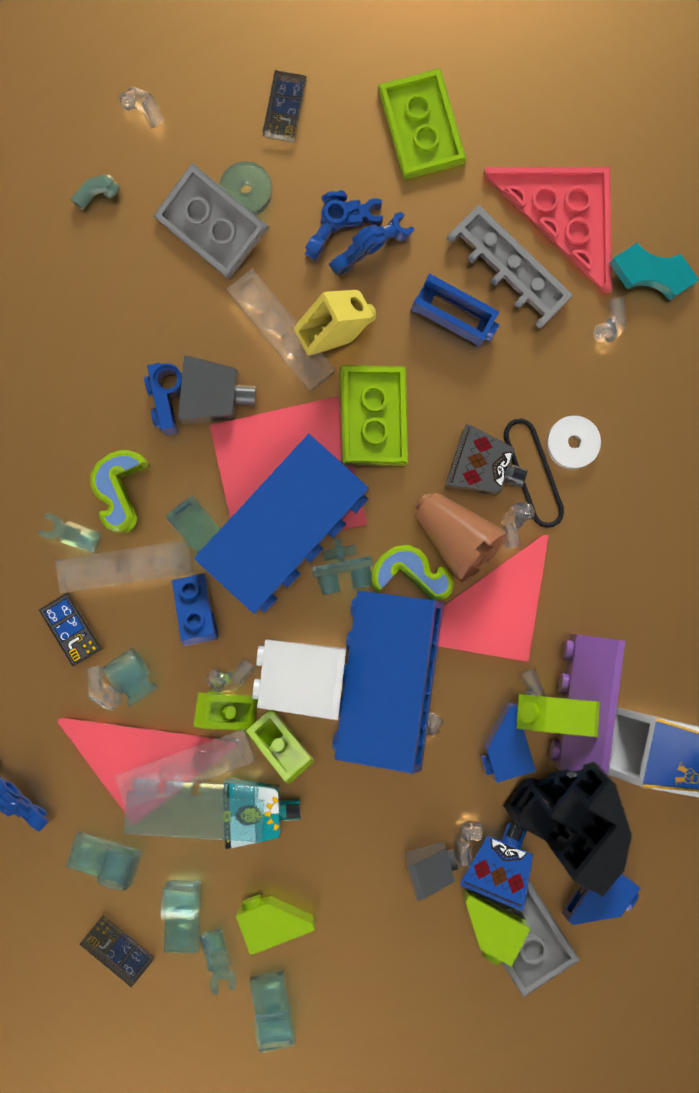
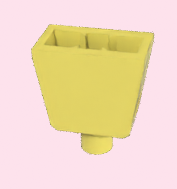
[293,290,376,356]

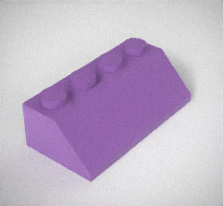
[549,634,625,775]

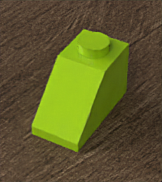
[516,694,600,737]
[463,888,531,967]
[236,895,316,956]

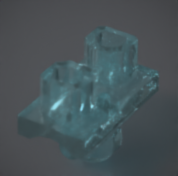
[312,538,373,595]

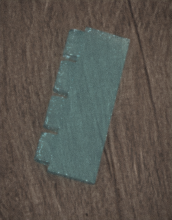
[124,778,265,843]

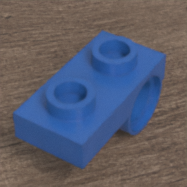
[144,363,182,435]
[172,573,218,646]

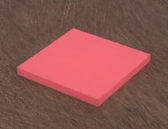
[210,396,367,531]

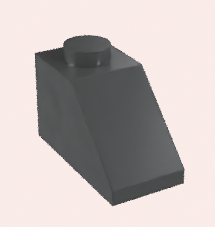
[405,841,458,901]

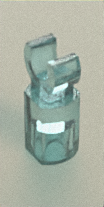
[38,513,101,553]
[200,929,237,995]

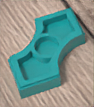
[609,242,699,300]

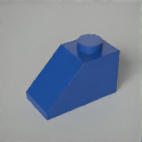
[480,703,536,783]
[562,873,640,925]

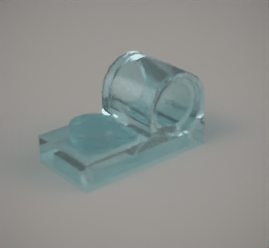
[66,832,143,890]
[161,880,201,953]
[249,971,296,1053]

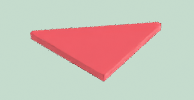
[484,167,612,293]
[438,535,549,662]
[57,717,238,825]

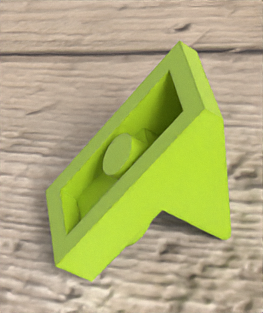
[193,691,258,730]
[246,710,315,784]

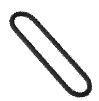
[504,418,564,528]

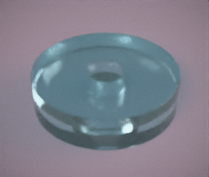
[220,162,272,215]

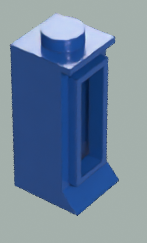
[410,273,500,347]

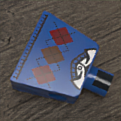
[460,823,533,911]

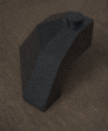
[503,762,632,897]

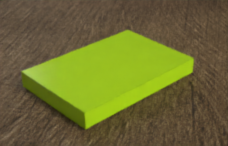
[378,68,467,180]
[339,365,408,466]

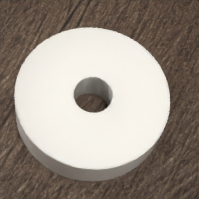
[546,416,601,470]

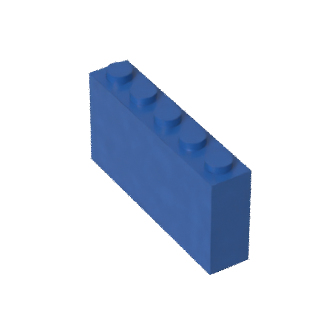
[193,433,369,614]
[332,591,444,774]

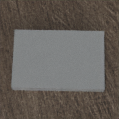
[153,163,269,279]
[483,881,580,997]

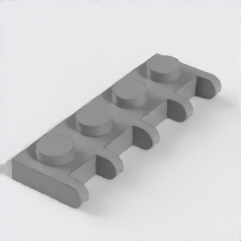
[446,205,573,329]

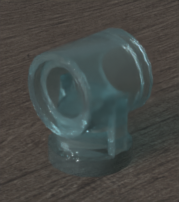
[103,648,158,707]

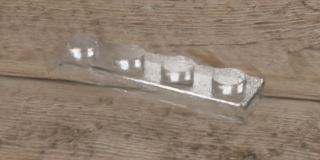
[227,269,336,392]
[55,540,193,593]
[115,728,256,808]

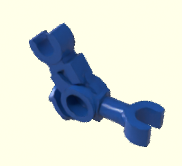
[305,190,383,261]
[329,212,414,275]
[0,776,49,832]

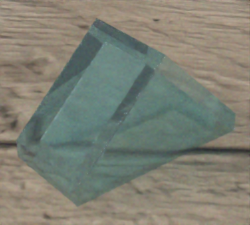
[165,495,221,554]

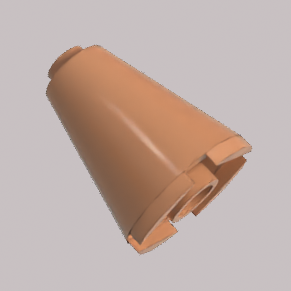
[415,492,507,583]

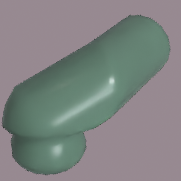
[70,174,119,210]

